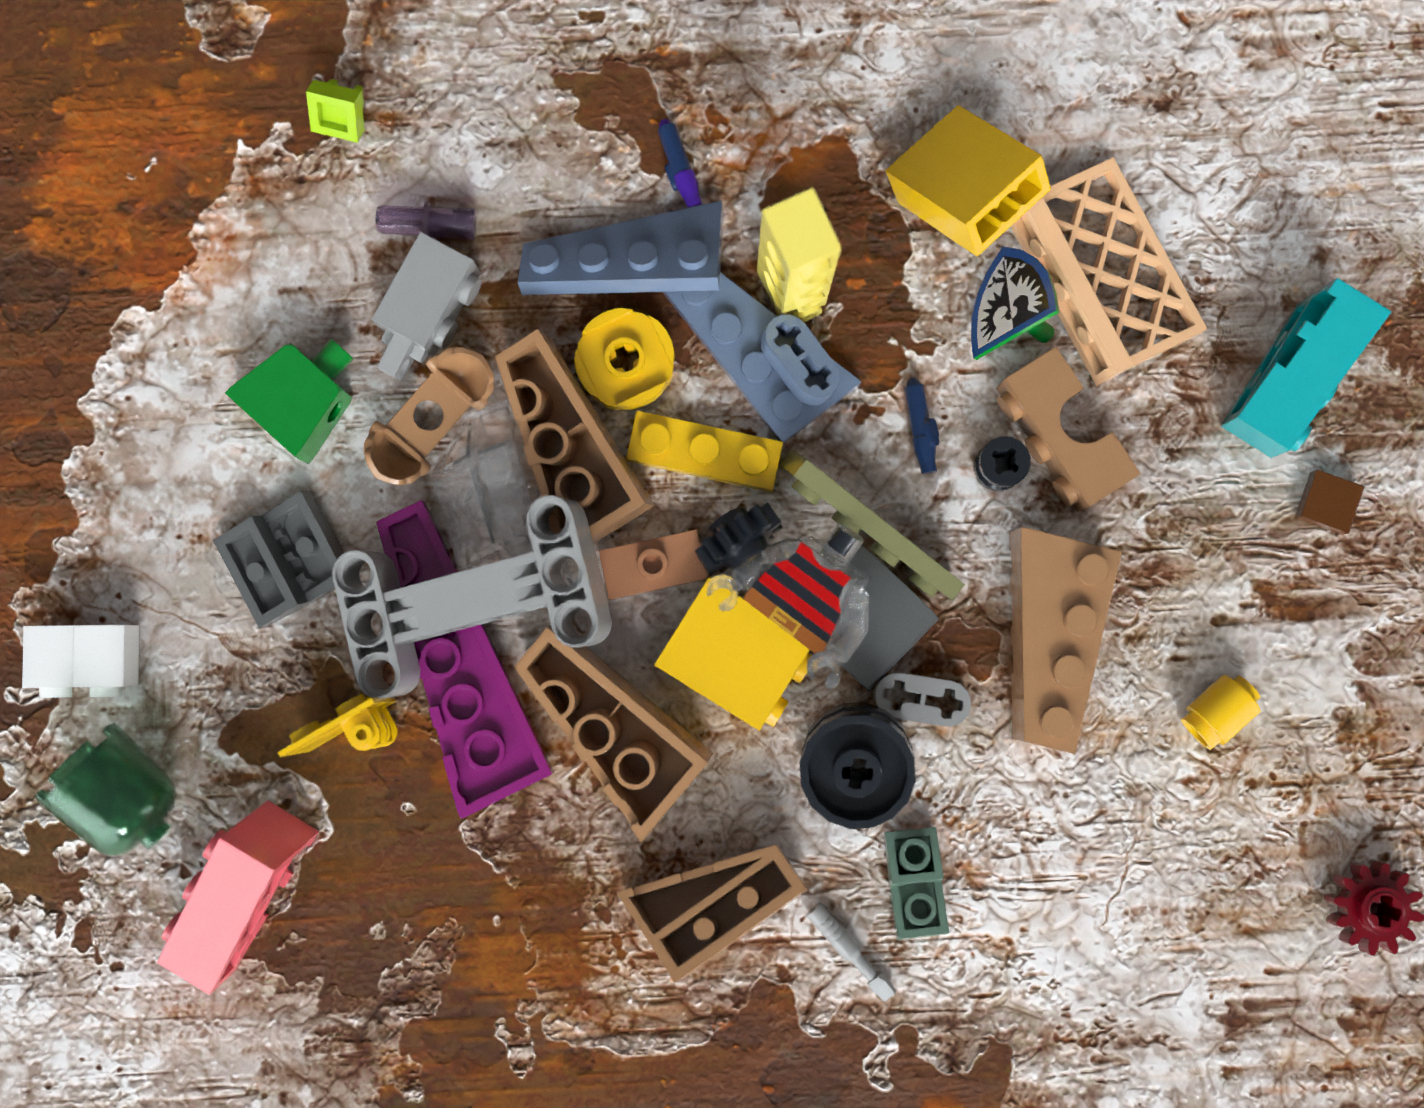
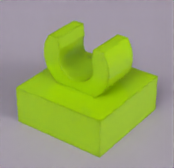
[306,79,365,143]

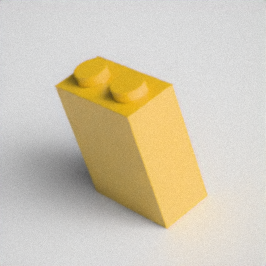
[885,105,1051,257]
[654,578,816,731]

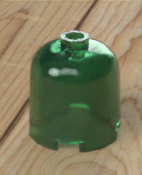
[34,723,177,857]

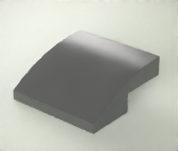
[213,490,344,628]
[825,544,939,692]

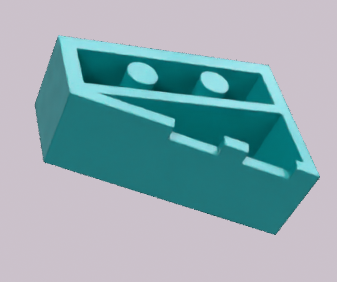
[1221,278,1392,458]

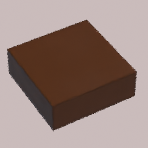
[1295,469,1365,535]

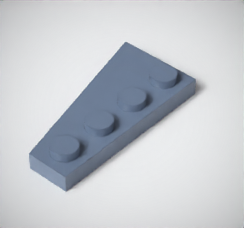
[518,201,724,295]
[663,272,861,444]

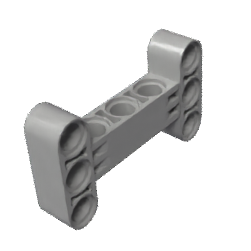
[332,495,612,699]

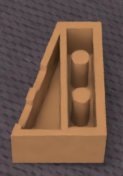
[616,845,809,982]

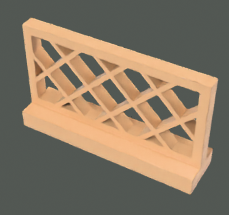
[1010,157,1207,386]

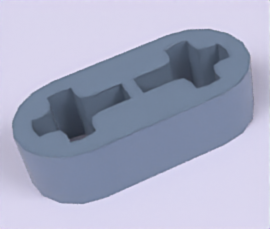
[760,315,840,405]

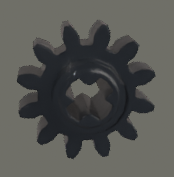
[695,503,783,575]

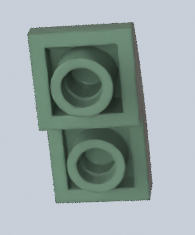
[884,827,949,940]

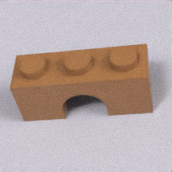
[996,347,1141,512]

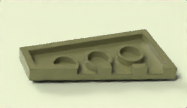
[779,448,965,601]

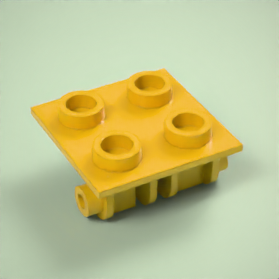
[278,694,398,757]

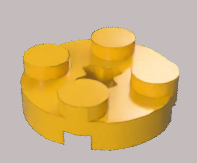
[574,308,675,410]

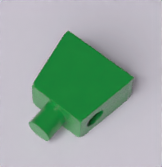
[225,339,354,464]

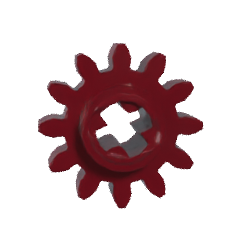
[1324,860,1424,956]

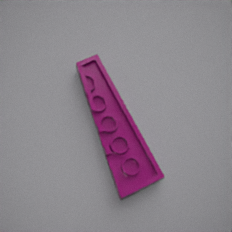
[376,500,554,819]

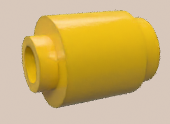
[1181,674,1261,750]

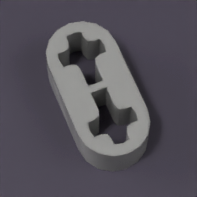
[873,673,971,726]

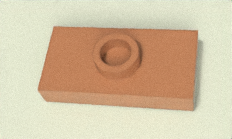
[599,530,707,601]

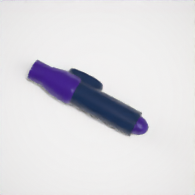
[657,119,703,208]

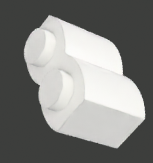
[22,625,139,698]

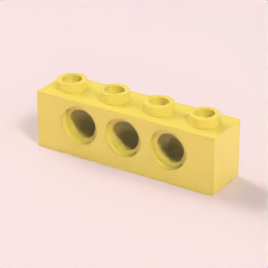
[757,188,841,322]

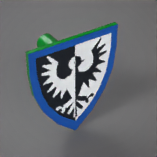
[971,246,1059,360]

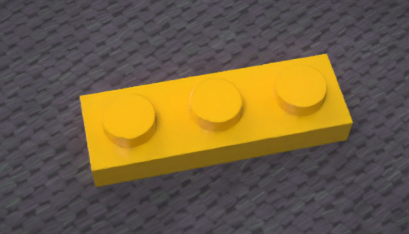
[626,411,783,493]

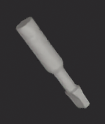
[806,902,897,1002]

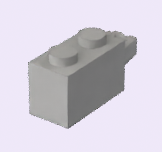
[371,232,481,381]

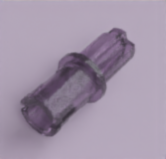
[375,202,476,240]

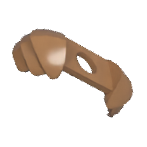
[364,347,494,485]

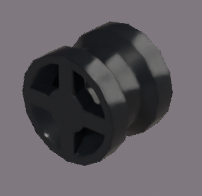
[974,436,1031,491]

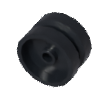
[800,702,916,829]

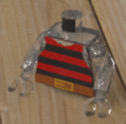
[707,524,870,689]

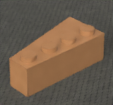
[495,329,654,559]
[1009,526,1122,754]
[514,626,713,842]

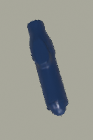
[904,377,939,474]

